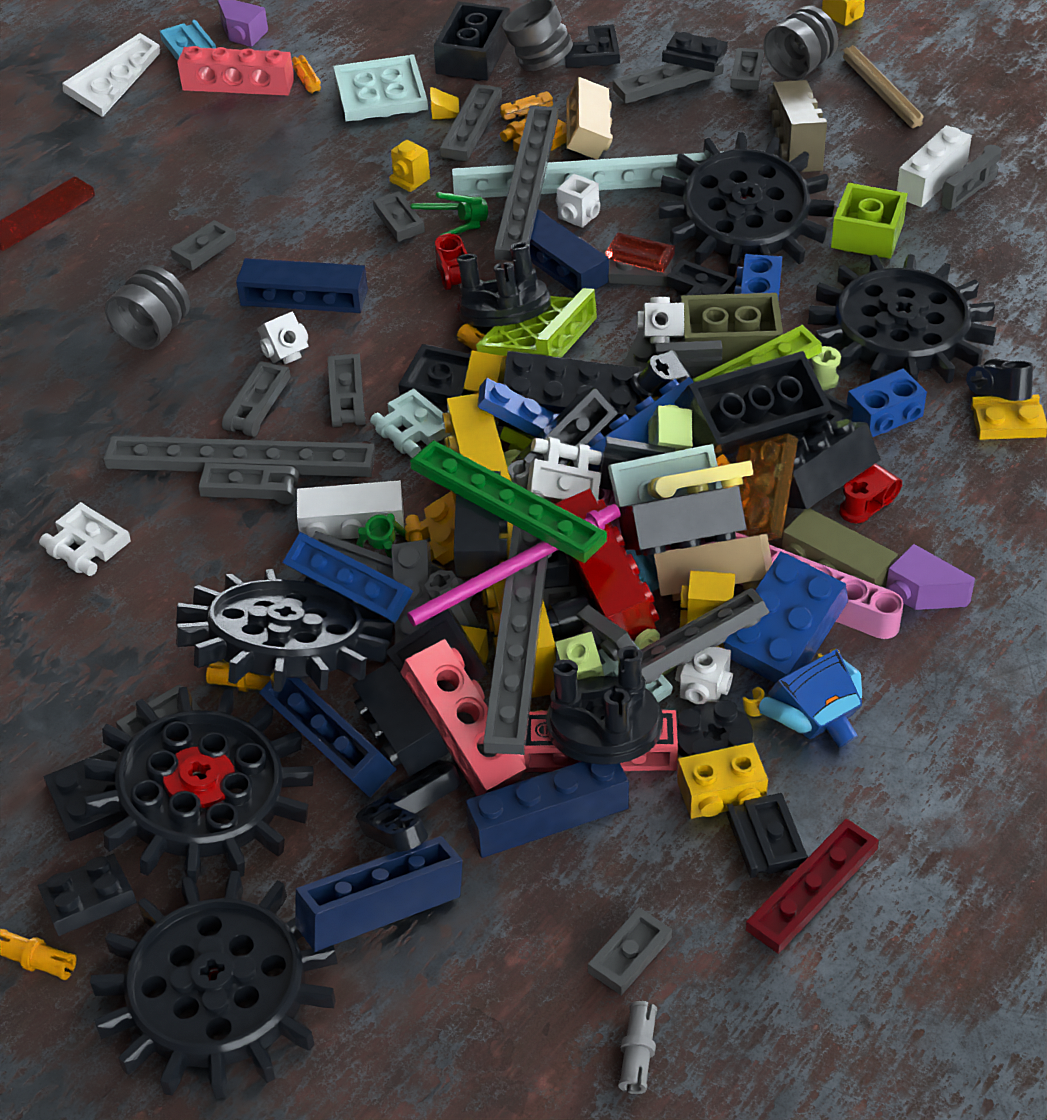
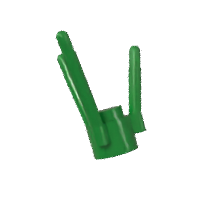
[410,192,488,235]
[356,513,406,558]

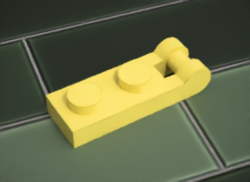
[647,461,754,499]

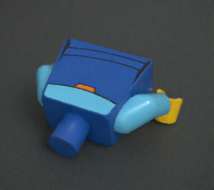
[742,649,862,748]

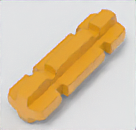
[292,55,321,94]
[500,91,553,121]

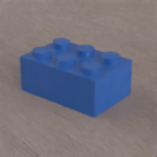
[723,551,848,683]

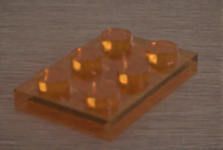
[735,433,798,540]

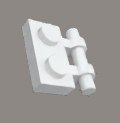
[527,437,602,502]
[39,502,131,576]

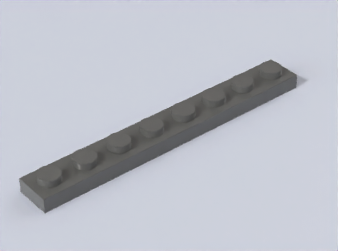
[494,106,559,261]
[104,436,376,477]
[484,525,548,755]

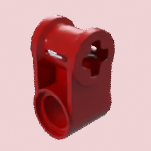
[435,233,468,290]
[839,463,903,524]

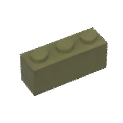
[782,508,898,588]

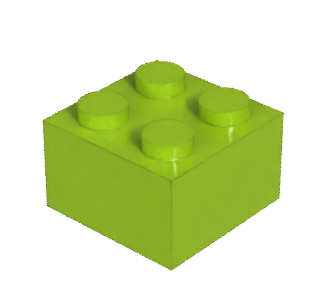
[831,183,908,259]

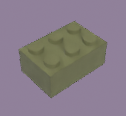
[681,293,783,365]

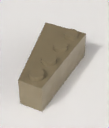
[767,80,827,172]

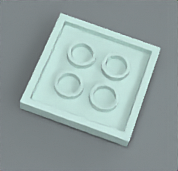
[333,54,428,121]

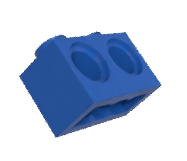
[734,254,782,301]
[847,369,927,437]

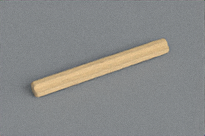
[843,45,924,128]

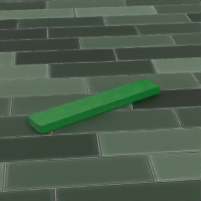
[410,440,607,563]

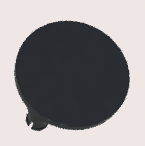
[457,242,551,327]
[546,646,663,764]

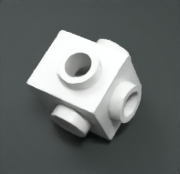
[556,174,601,228]
[637,297,684,344]
[257,311,309,365]
[675,646,733,704]

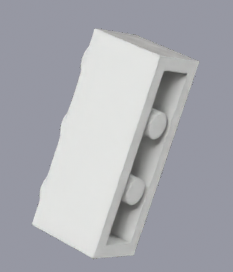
[897,125,972,207]
[297,480,404,539]

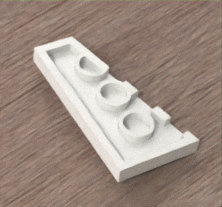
[62,33,160,117]

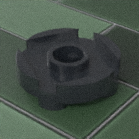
[677,700,753,757]

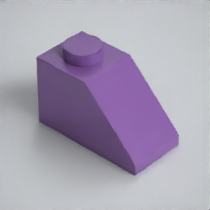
[218,0,268,47]
[886,544,975,610]

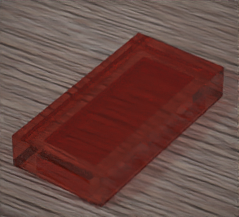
[606,232,675,273]

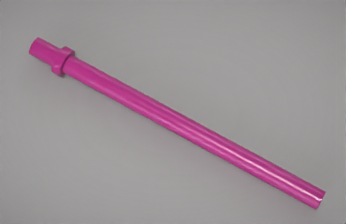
[407,504,621,626]

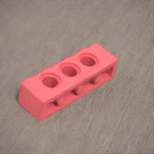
[177,46,294,96]
[401,639,526,796]

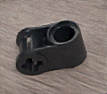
[630,350,693,399]
[966,358,1033,401]

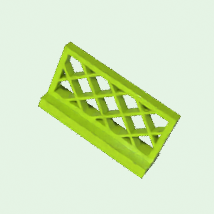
[476,288,597,358]

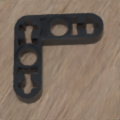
[356,762,462,852]

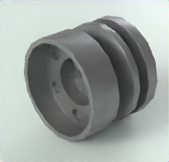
[502,0,573,71]
[764,6,838,80]
[105,265,191,350]

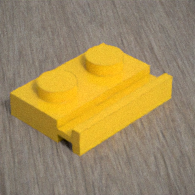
[971,394,1047,440]

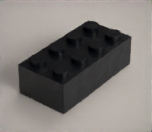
[498,351,639,436]
[674,351,833,458]

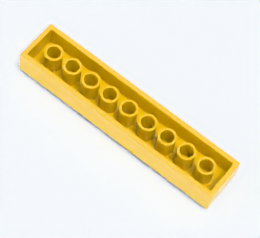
[442,393,556,698]

